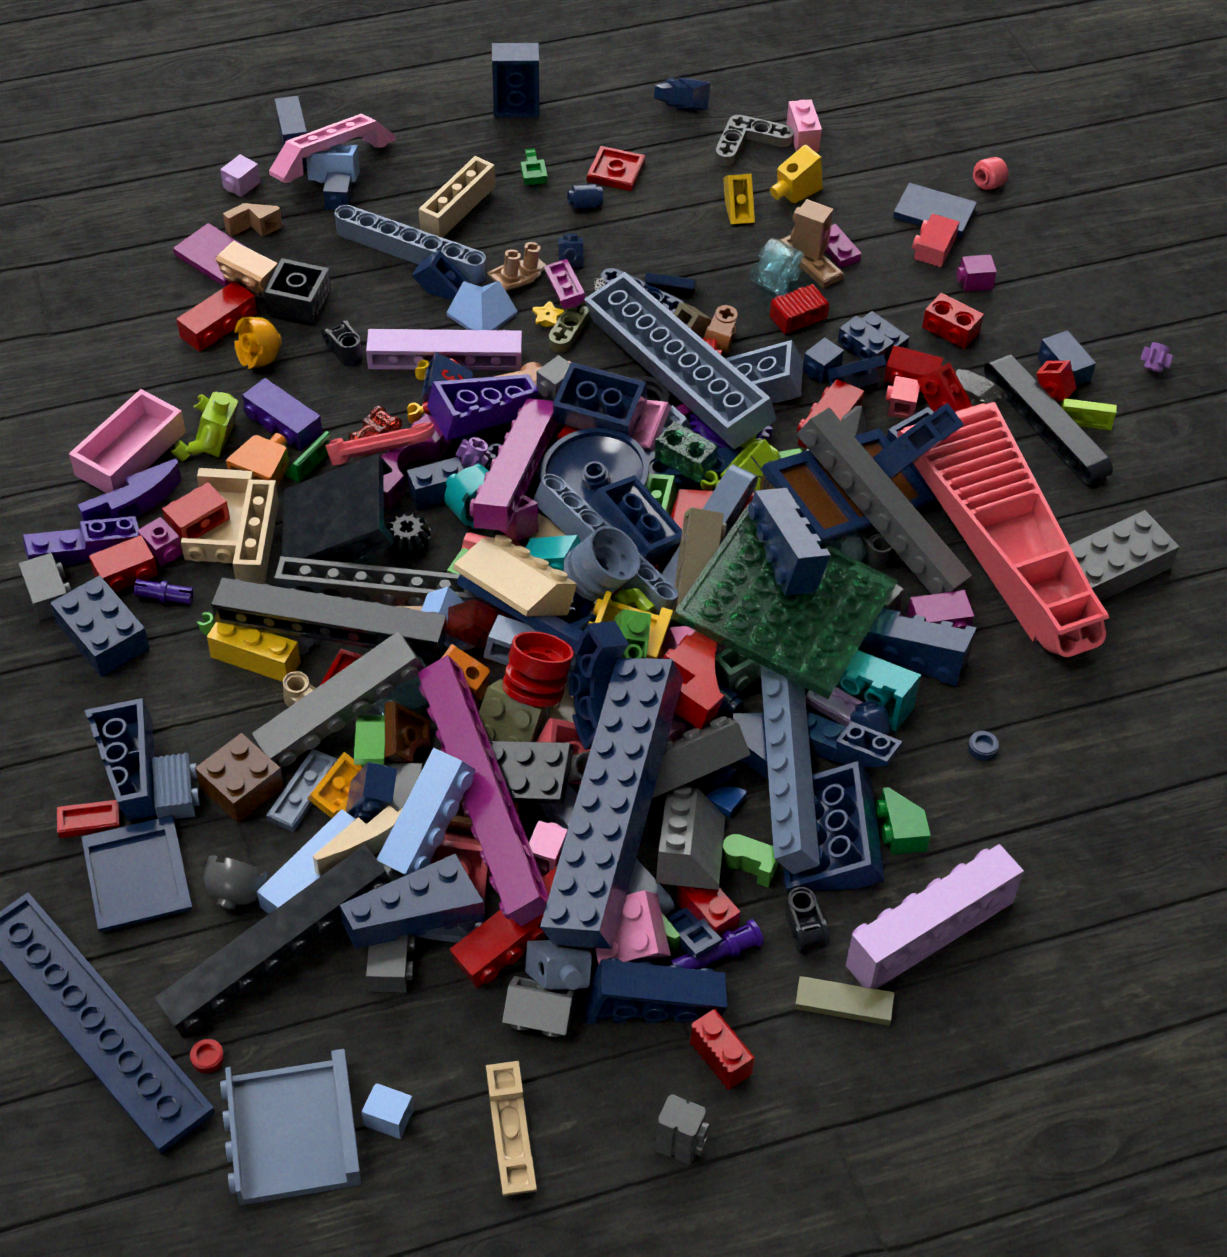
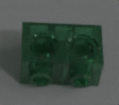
[655,421,718,482]

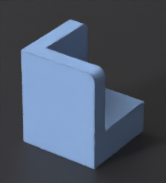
[362,1084,414,1139]

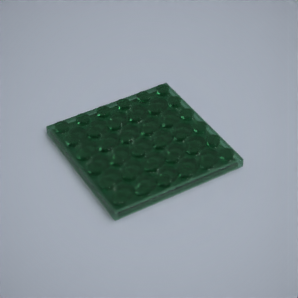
[672,505,898,700]

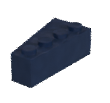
[748,488,831,596]
[850,605,977,686]

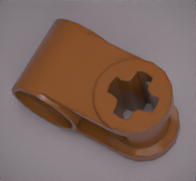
[704,305,738,354]

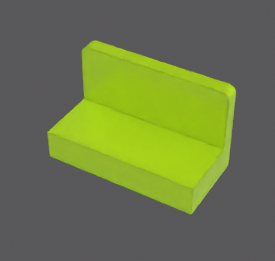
[1060,399,1117,430]

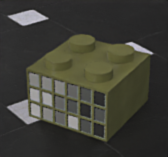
[479,679,551,742]

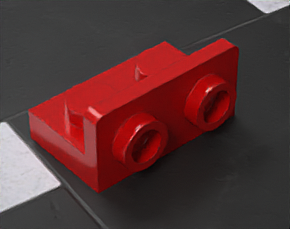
[917,362,973,412]

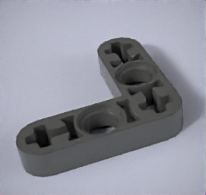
[715,115,794,166]

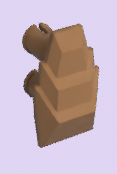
[487,242,546,291]

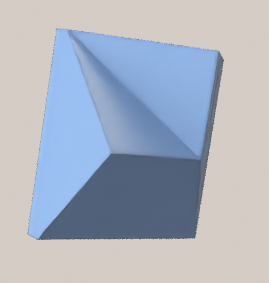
[447,281,518,330]

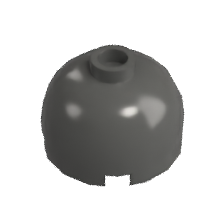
[204,855,268,910]

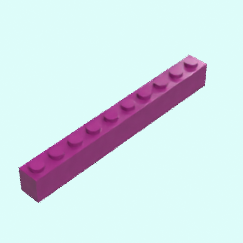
[418,655,549,926]

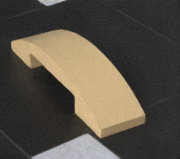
[486,1061,537,1196]

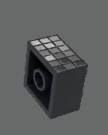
[263,258,331,324]

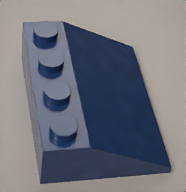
[783,761,885,892]

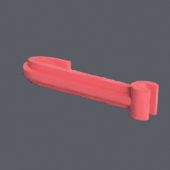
[325,422,435,465]

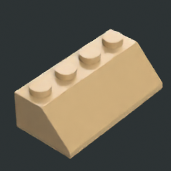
[453,535,577,616]

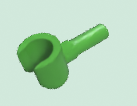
[197,612,216,635]

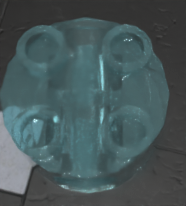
[750,238,804,296]

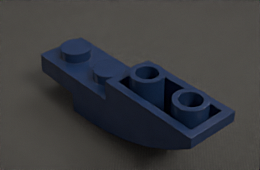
[873,403,964,480]
[807,711,903,767]

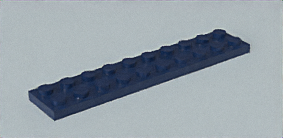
[0,893,215,1155]

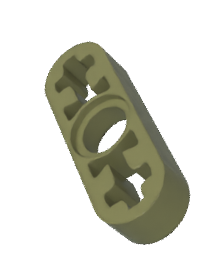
[549,302,591,353]

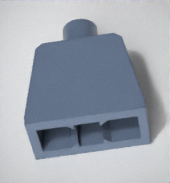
[525,940,591,990]

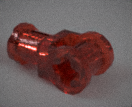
[348,405,402,441]

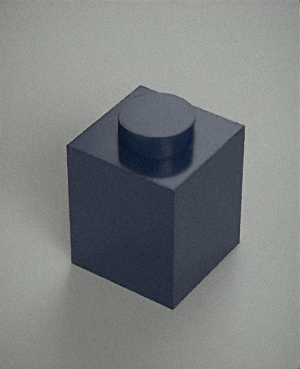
[323,172,353,210]
[803,337,844,384]

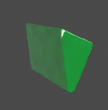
[284,431,331,483]

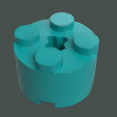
[445,464,489,529]

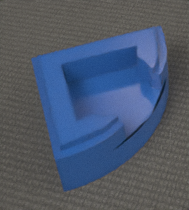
[706,787,747,817]

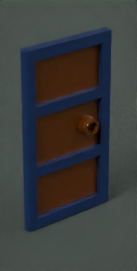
[760,428,935,544]

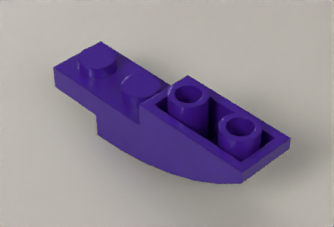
[78,459,182,521]
[23,516,139,566]

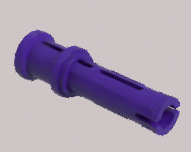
[669,919,764,970]

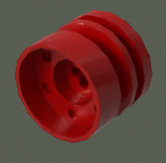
[502,631,574,707]

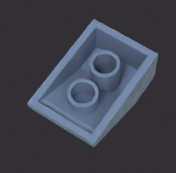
[725,340,803,403]

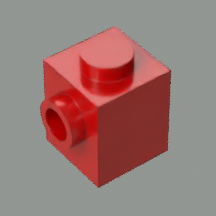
[1036,360,1076,402]

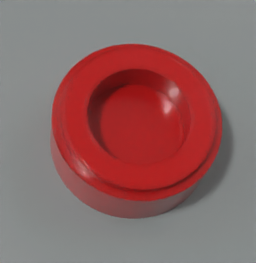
[190,1039,224,1074]

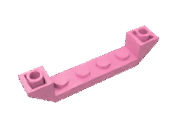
[269,114,396,183]

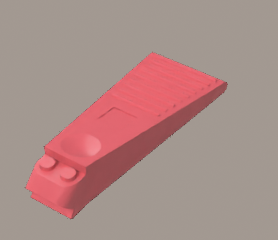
[897,402,1109,657]

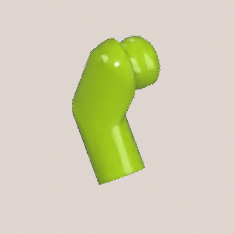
[612,588,655,613]

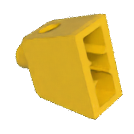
[770,144,823,203]

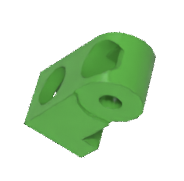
[721,834,779,887]

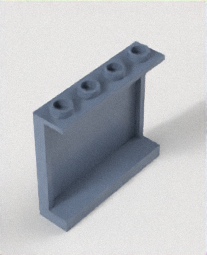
[220,1049,362,1205]

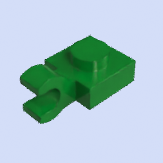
[521,148,547,185]

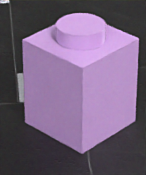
[221,155,260,197]

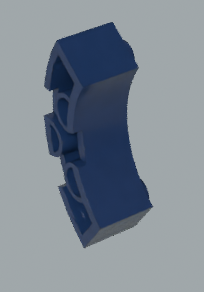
[569,621,629,750]

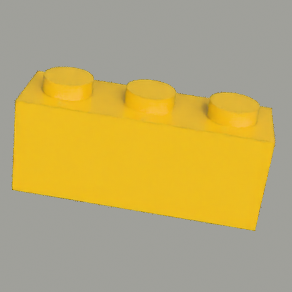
[207,622,301,682]

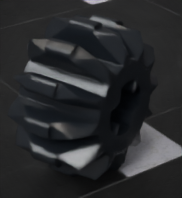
[385,512,431,558]

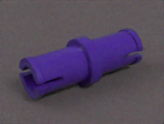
[134,579,194,605]

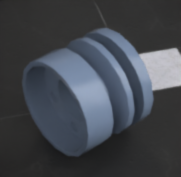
[564,526,640,601]

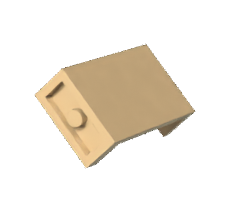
[181,468,254,563]

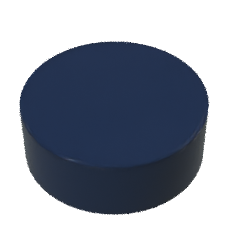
[968,731,999,761]

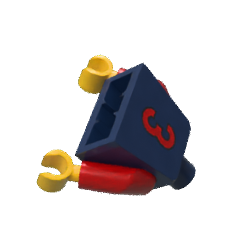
[407,352,473,424]

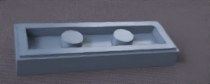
[266,749,338,832]

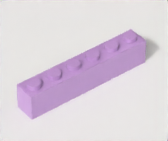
[366,329,522,371]

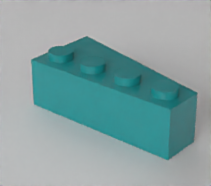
[800,636,921,731]

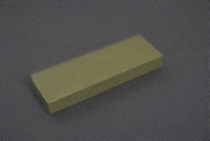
[795,976,894,1026]

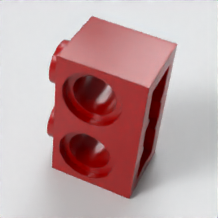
[922,293,984,349]

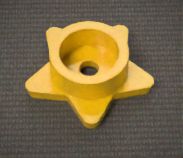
[532,301,564,327]

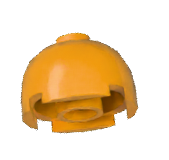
[234,317,282,369]

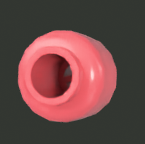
[973,157,1008,190]

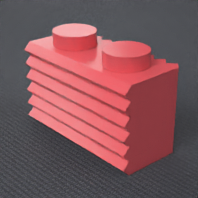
[912,213,960,268]

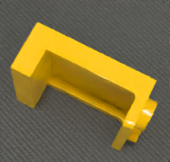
[588,590,673,659]

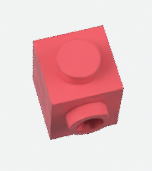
[885,376,920,419]

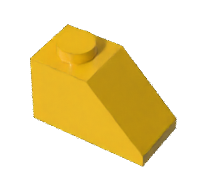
[723,174,755,224]

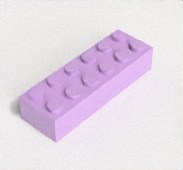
[846,844,1024,989]

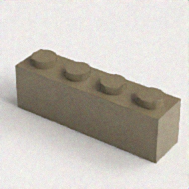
[670,507,726,626]

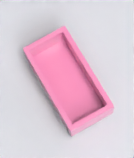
[69,389,186,493]

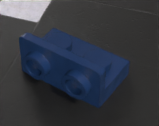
[826,354,886,388]

